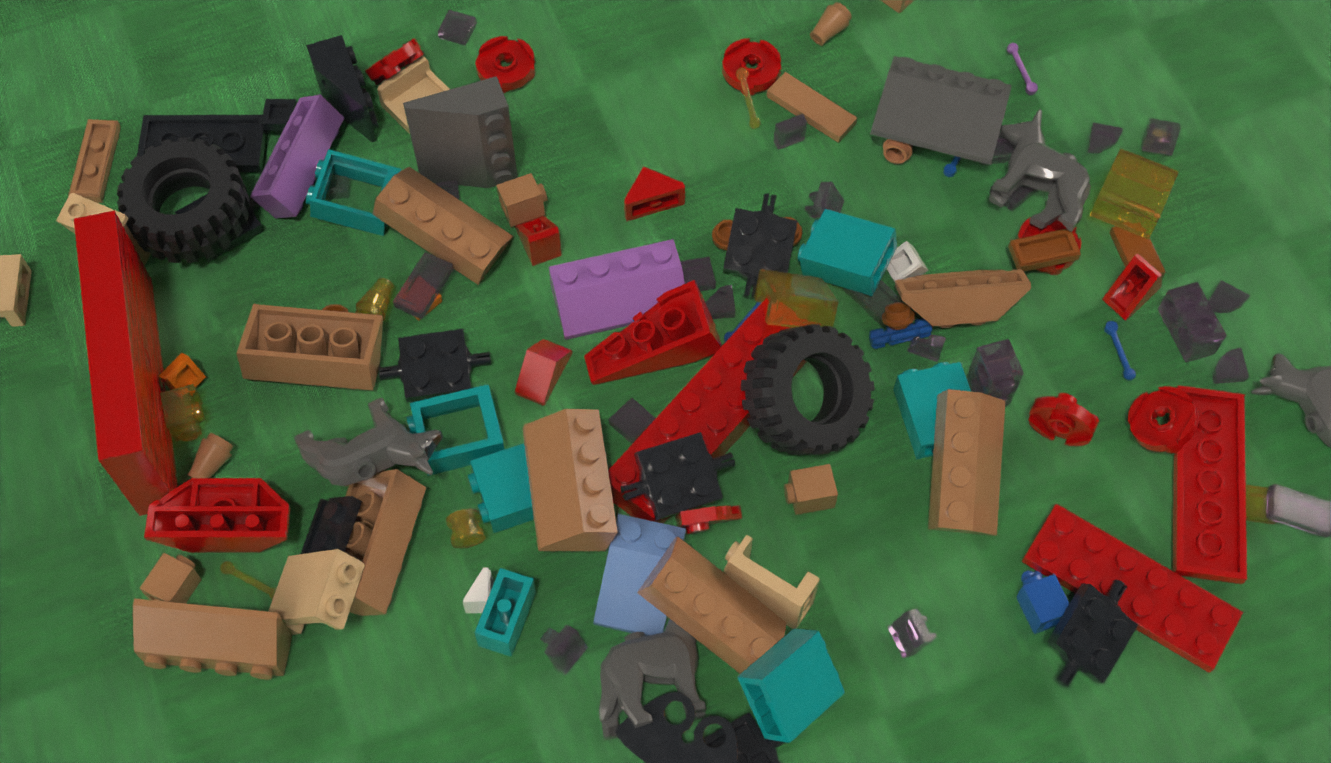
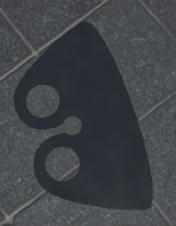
[615,692,738,763]

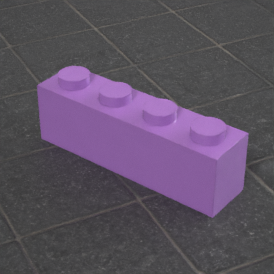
[250,94,344,219]

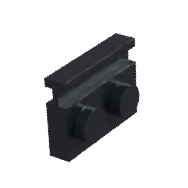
[300,496,362,554]

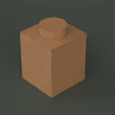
[496,173,548,227]
[784,464,838,515]
[140,553,202,603]

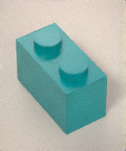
[474,568,536,657]

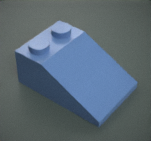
[593,514,686,636]

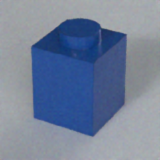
[1016,574,1070,634]

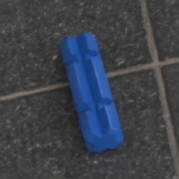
[868,318,932,349]

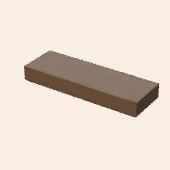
[767,72,857,143]
[68,119,121,203]

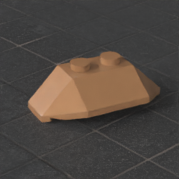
[895,269,1031,328]

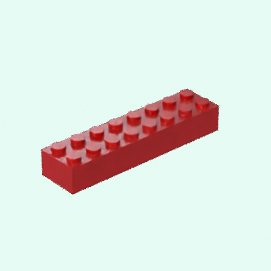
[608,294,813,524]

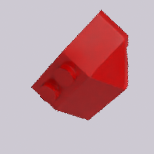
[144,478,290,553]

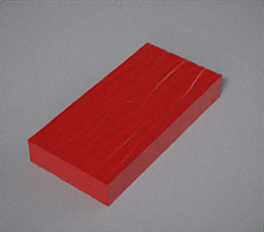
[74,210,178,516]

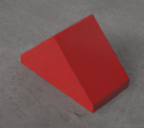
[624,166,685,222]
[515,216,562,266]
[1102,254,1162,321]
[514,339,573,406]

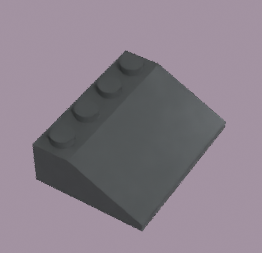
[870,56,1012,165]
[403,76,518,188]

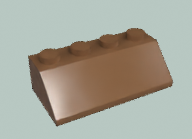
[373,167,513,285]
[236,304,383,391]
[928,389,1005,536]
[522,409,618,551]
[345,469,426,616]
[637,536,787,674]
[133,598,293,680]

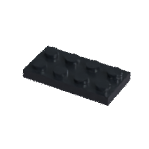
[137,115,267,172]

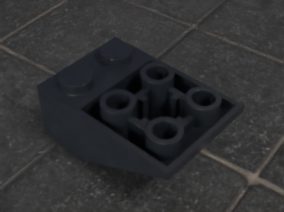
[306,35,379,142]

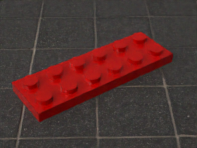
[1173,385,1247,584]
[1021,504,1243,673]

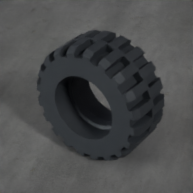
[117,138,250,263]
[741,324,875,455]

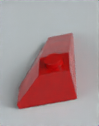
[584,280,722,385]

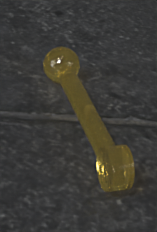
[736,68,761,129]
[220,561,277,600]

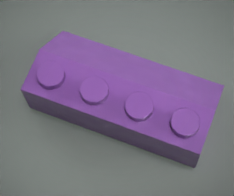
[549,239,685,340]

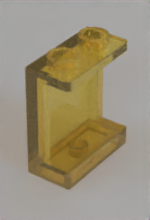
[1090,148,1179,240]
[754,269,839,328]

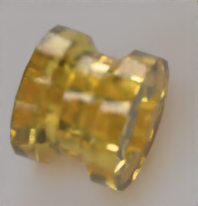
[446,508,486,549]

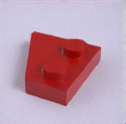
[676,505,742,534]

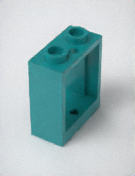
[306,149,401,236]
[406,384,505,476]

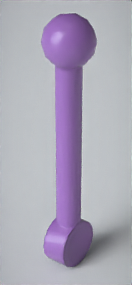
[1007,43,1038,95]

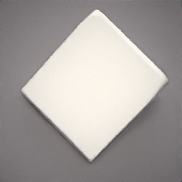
[887,241,929,282]
[463,568,493,613]

